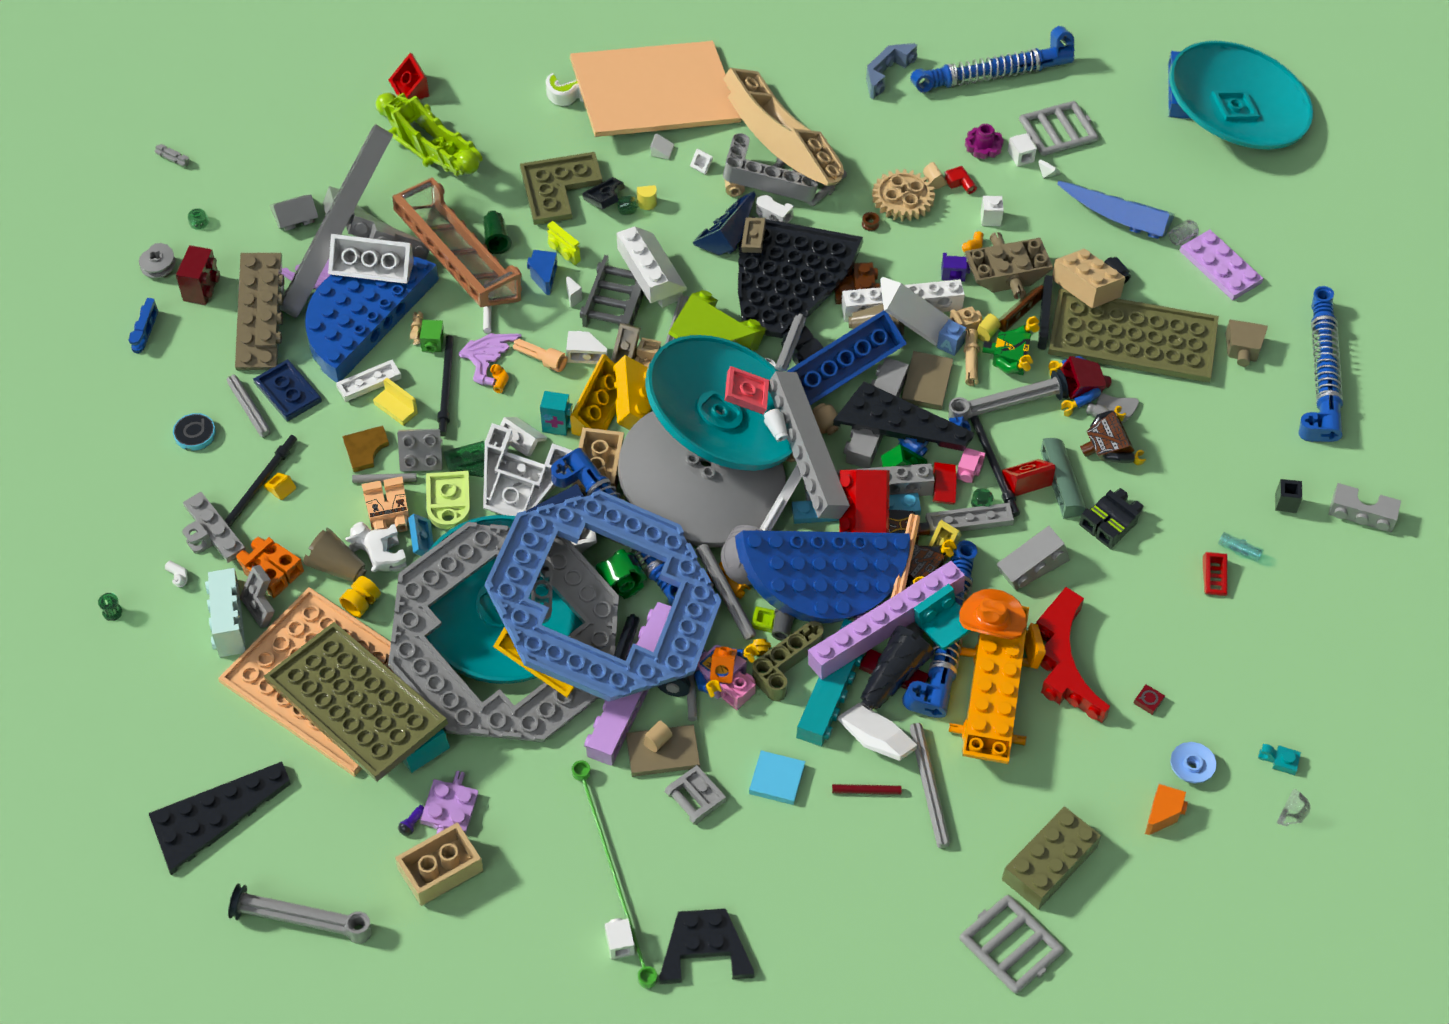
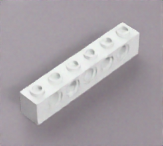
[841,279,965,322]

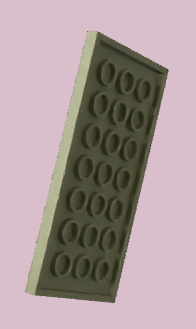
[1048,289,1219,383]
[264,622,448,782]

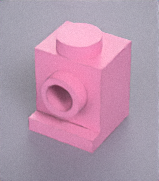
[956,448,985,483]
[720,671,756,710]

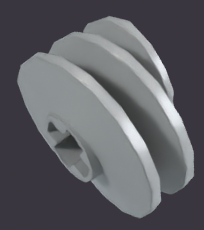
[139,243,175,278]

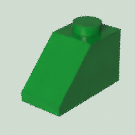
[881,444,928,467]

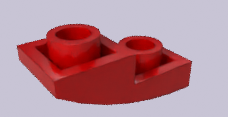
[933,462,956,505]

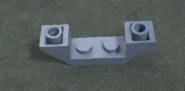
[866,43,918,99]

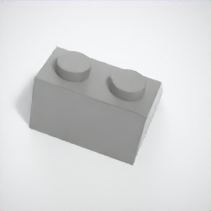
[270,194,318,231]

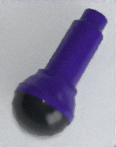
[398,805,424,836]

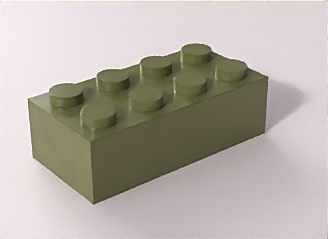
[1002,806,1101,910]

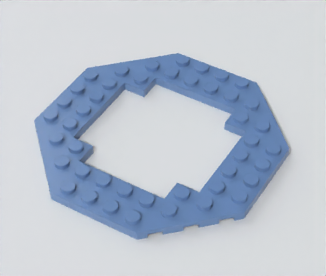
[485,490,721,702]

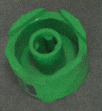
[595,549,647,599]

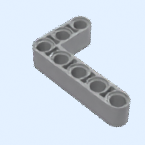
[723,133,818,202]

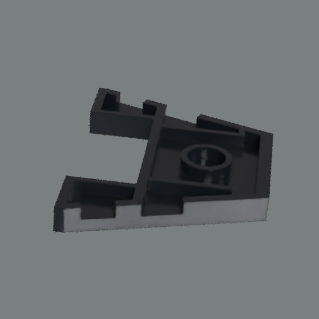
[659,908,754,984]

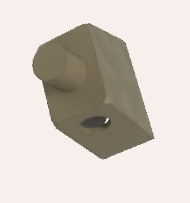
[1225,319,1268,367]

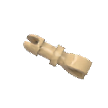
[410,311,423,345]

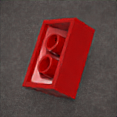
[839,470,890,533]

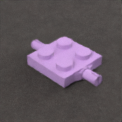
[420,771,479,834]

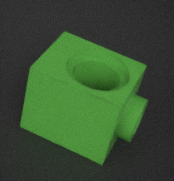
[420,320,445,352]

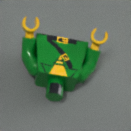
[982,316,1040,375]

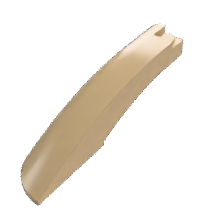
[723,68,844,186]

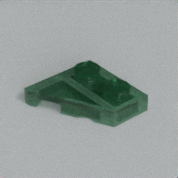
[443,441,485,477]

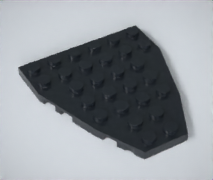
[738,216,863,338]

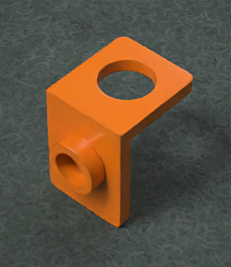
[710,647,738,683]

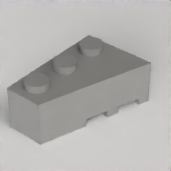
[997,526,1070,590]

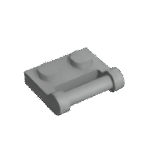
[665,765,726,825]

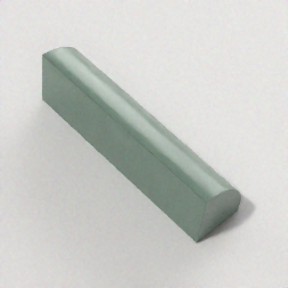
[1040,438,1087,519]

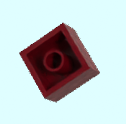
[176,245,220,305]

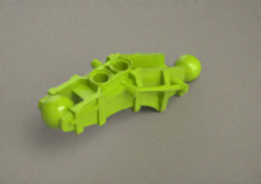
[375,93,483,176]

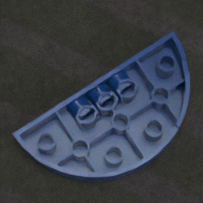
[305,256,439,383]
[735,530,910,624]

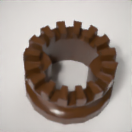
[862,212,879,231]

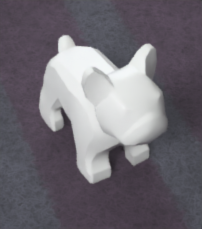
[345,521,407,572]

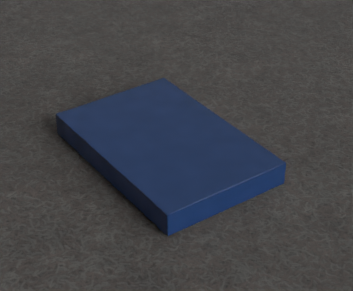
[253,359,322,422]

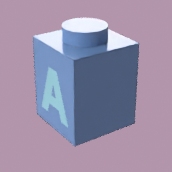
[937,319,967,356]

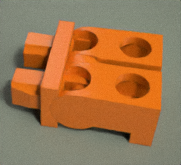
[236,537,304,598]

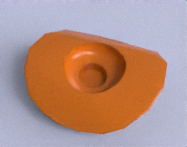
[959,589,1026,640]

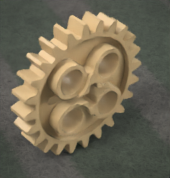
[872,169,935,221]

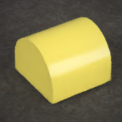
[637,185,657,210]
[977,313,1001,342]

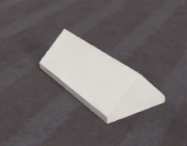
[328,234,414,284]
[880,277,952,346]

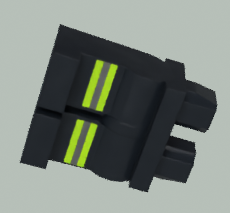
[1079,488,1144,550]

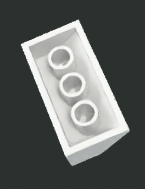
[617,226,687,303]

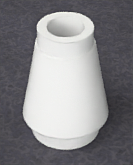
[764,409,789,442]

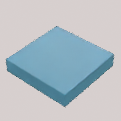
[749,751,805,805]

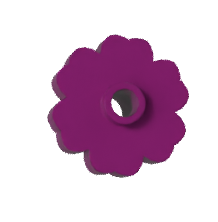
[965,124,1004,159]

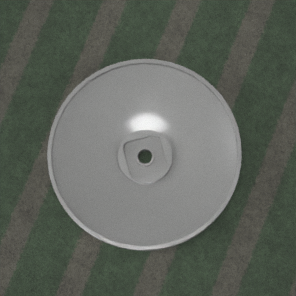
[618,411,786,547]

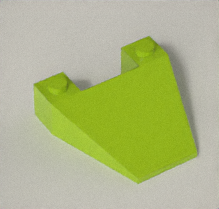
[668,290,766,351]

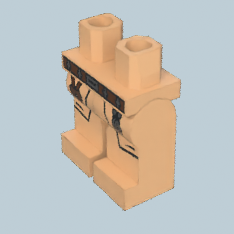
[362,476,409,532]

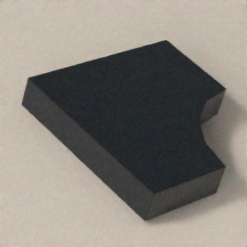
[582,177,625,209]

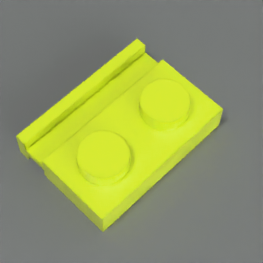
[547,221,581,265]

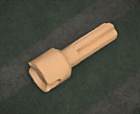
[513,339,568,372]

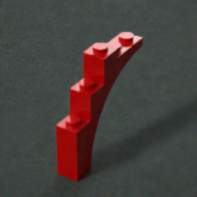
[1036,587,1110,723]

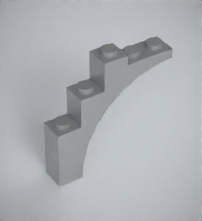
[323,186,430,260]

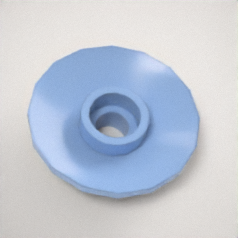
[1170,742,1216,784]

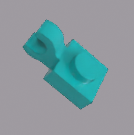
[1258,744,1301,776]

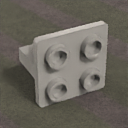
[397,429,443,471]

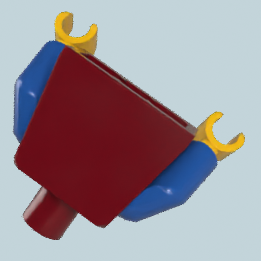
[1049,356,1112,416]

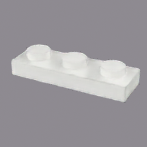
[336,360,402,402]

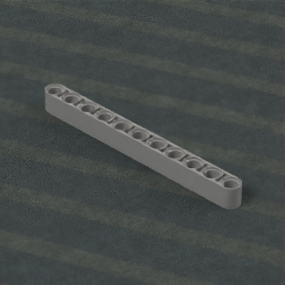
[280,124,393,318]

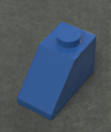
[527,250,558,295]

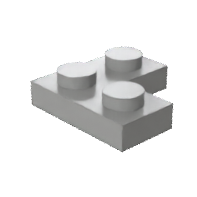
[240,565,275,628]

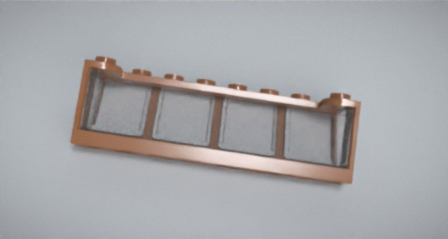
[393,177,522,307]

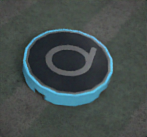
[173,413,216,451]

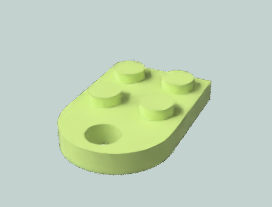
[426,471,470,529]

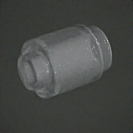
[1169,219,1199,245]

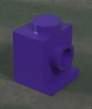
[941,253,970,282]

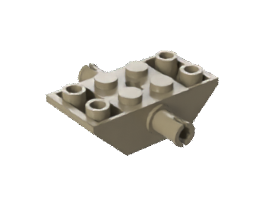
[965,232,1053,299]

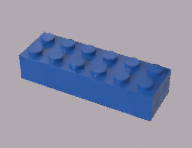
[786,310,907,405]

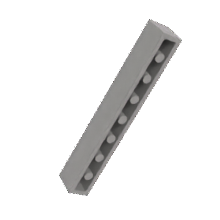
[768,371,850,519]

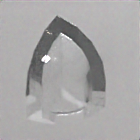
[1277,789,1311,826]

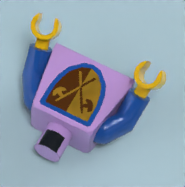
[694,645,760,700]

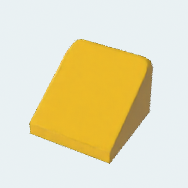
[263,473,296,500]

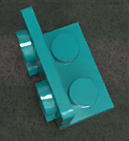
[913,583,971,650]

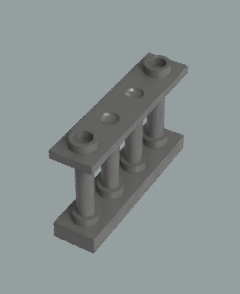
[580,255,644,328]

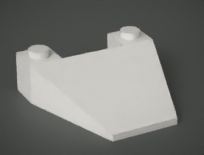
[483,423,572,516]

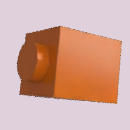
[1145,784,1188,835]

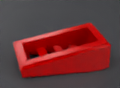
[1203,552,1227,596]

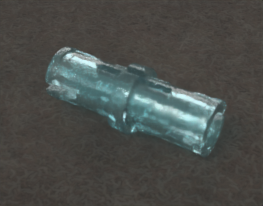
[1218,532,1264,562]

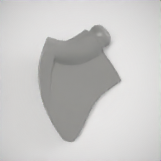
[1086,392,1139,424]

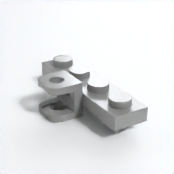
[182,492,247,563]

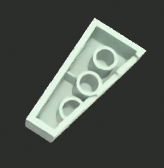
[205,568,246,657]

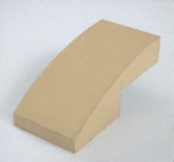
[635,338,661,367]

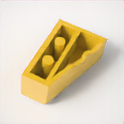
[613,355,651,430]

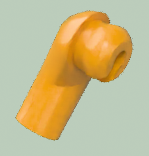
[962,231,984,253]
[490,364,509,393]

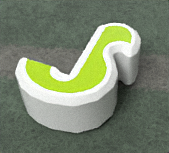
[546,73,584,106]

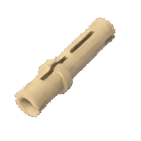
[964,329,980,386]

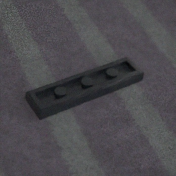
[1037,275,1053,350]

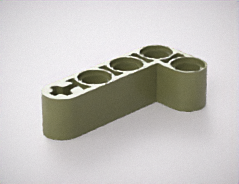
[752,621,824,701]

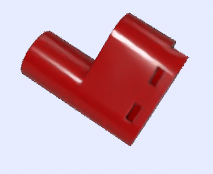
[944,166,977,194]

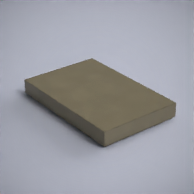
[902,351,953,410]
[626,725,700,777]

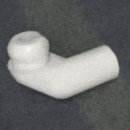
[165,560,188,587]

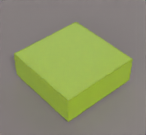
[751,606,775,633]

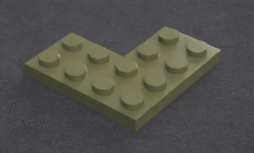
[520,152,602,225]

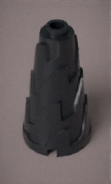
[860,626,934,711]

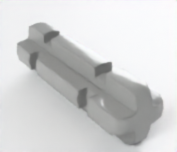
[155,144,190,167]

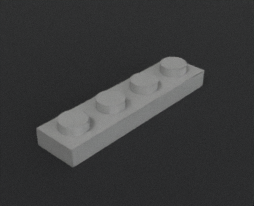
[925,503,1014,535]

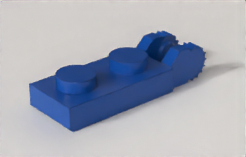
[128,298,158,354]

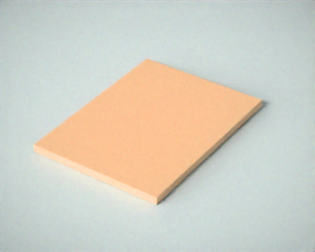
[570,41,742,137]
[218,587,395,777]

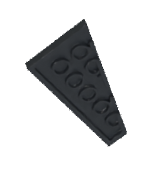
[833,381,974,451]
[148,761,291,875]

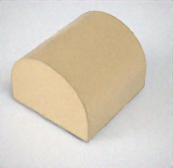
[923,162,947,189]
[644,720,672,752]

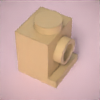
[950,306,982,334]

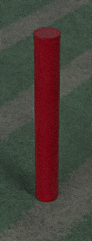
[832,784,902,795]

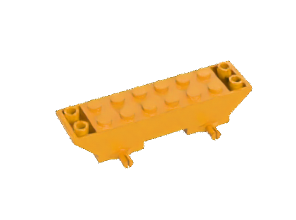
[948,606,1035,764]

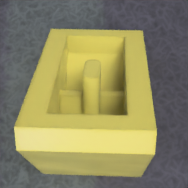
[928,520,962,562]

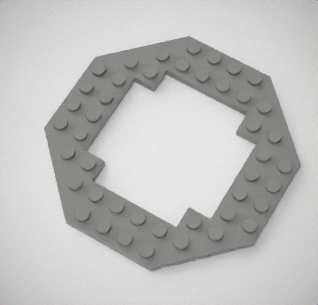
[388,522,619,742]

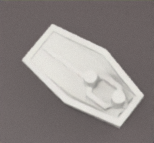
[837,703,917,761]

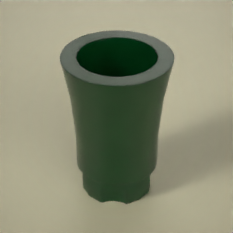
[483,211,512,254]

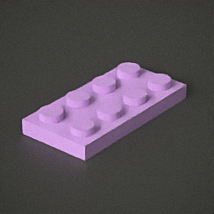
[1180,230,1263,301]

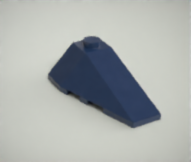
[692,191,756,255]

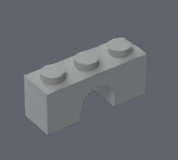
[1328,483,1401,532]

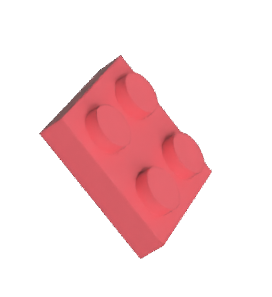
[724,366,769,414]

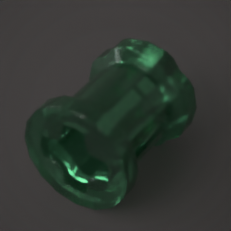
[98,593,122,621]

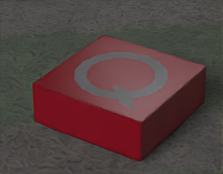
[1133,684,1165,715]

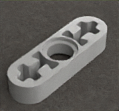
[531,560,553,624]

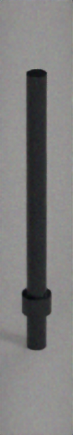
[437,335,454,437]
[970,415,1020,517]
[224,435,297,527]

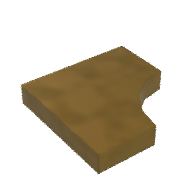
[342,425,389,472]

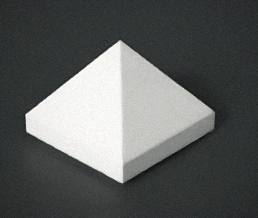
[690,149,713,174]
[1039,159,1060,178]

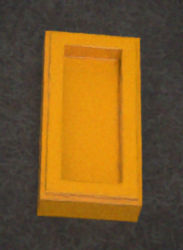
[1024,623,1046,669]

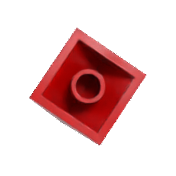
[388,53,429,100]
[1002,459,1056,496]

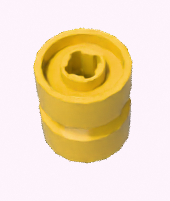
[339,576,381,618]

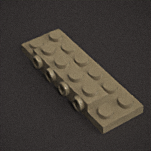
[235,253,285,370]

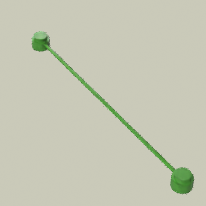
[572,760,657,988]

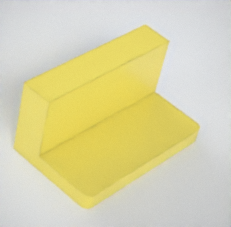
[373,378,418,426]

